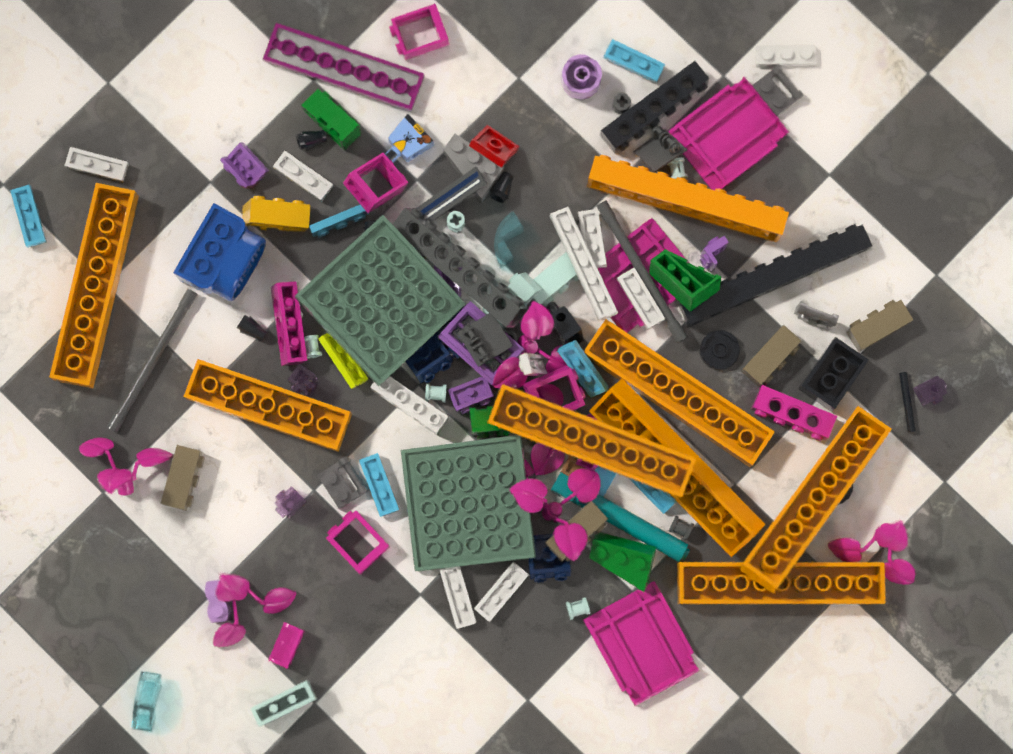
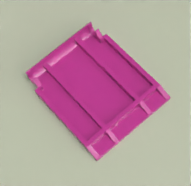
[668,77,789,190]
[597,218,689,333]
[583,581,699,706]

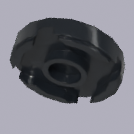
[700,330,740,370]

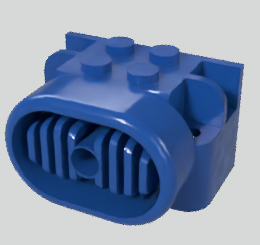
[173,203,266,301]

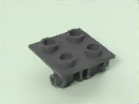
[633,126,687,172]
[457,313,513,367]

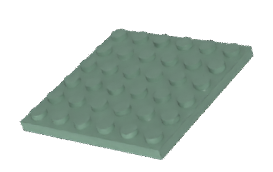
[294,215,466,386]
[401,435,536,571]

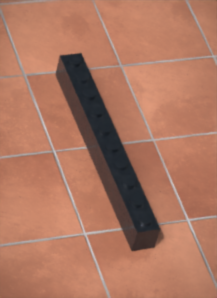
[678,224,873,327]

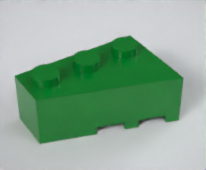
[301,89,361,151]
[649,249,722,312]
[470,406,518,439]
[589,532,657,592]

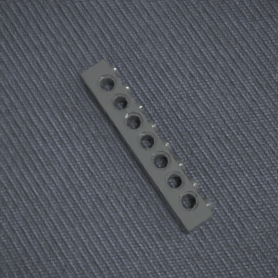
[393,208,528,328]

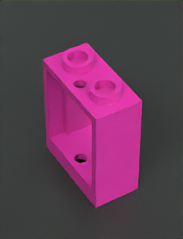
[389,3,449,60]
[343,153,408,213]
[523,366,586,411]
[326,510,390,575]

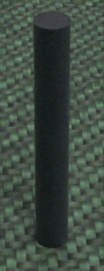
[899,372,916,433]

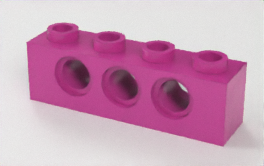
[270,281,308,366]
[751,385,837,441]

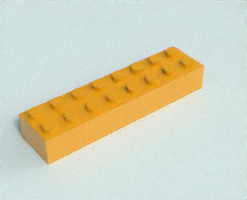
[183,359,352,452]

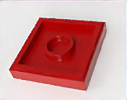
[469,125,520,168]

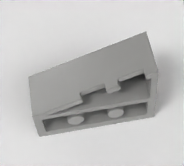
[443,133,504,204]

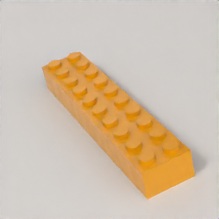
[587,155,789,243]
[49,183,139,389]
[584,319,775,467]
[589,378,765,557]
[488,384,696,498]
[740,406,891,594]
[677,562,885,604]

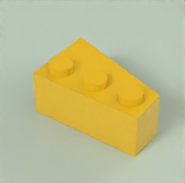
[242,196,310,232]

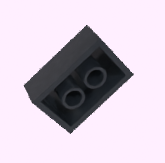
[798,337,869,412]

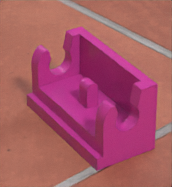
[268,622,305,669]

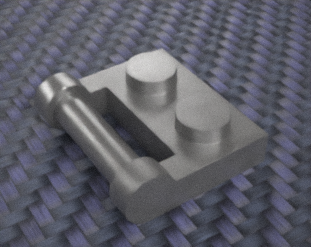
[752,64,804,116]
[794,302,839,329]
[317,456,370,510]

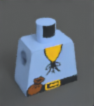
[385,114,434,162]

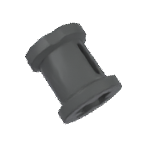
[612,93,631,115]
[669,516,694,540]

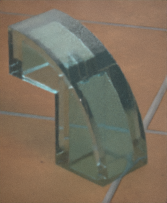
[494,211,524,268]
[132,671,162,732]

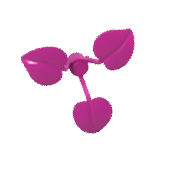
[493,301,568,389]
[531,383,597,475]
[79,438,173,496]
[509,469,601,561]
[828,520,916,585]
[213,573,296,647]

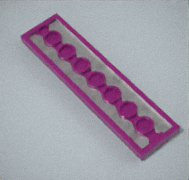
[262,23,425,112]

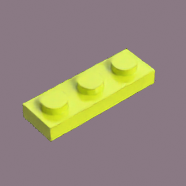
[318,333,368,389]

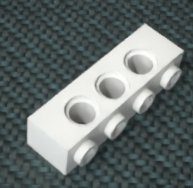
[370,376,449,435]

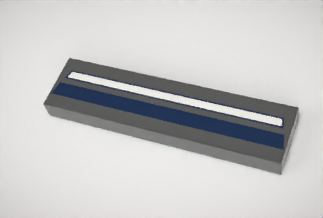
[416,167,488,222]

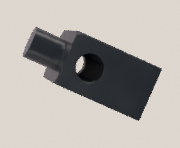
[546,302,584,345]

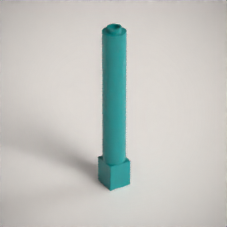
[550,472,690,562]

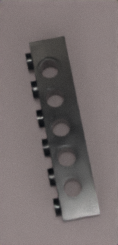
[600,61,710,153]

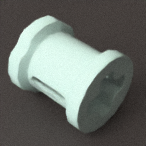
[667,157,688,179]
[447,211,465,232]
[304,335,322,359]
[425,383,447,403]
[566,597,590,620]

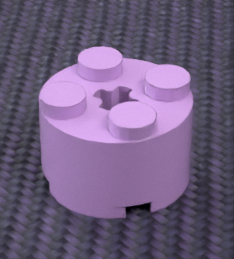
[561,54,602,99]

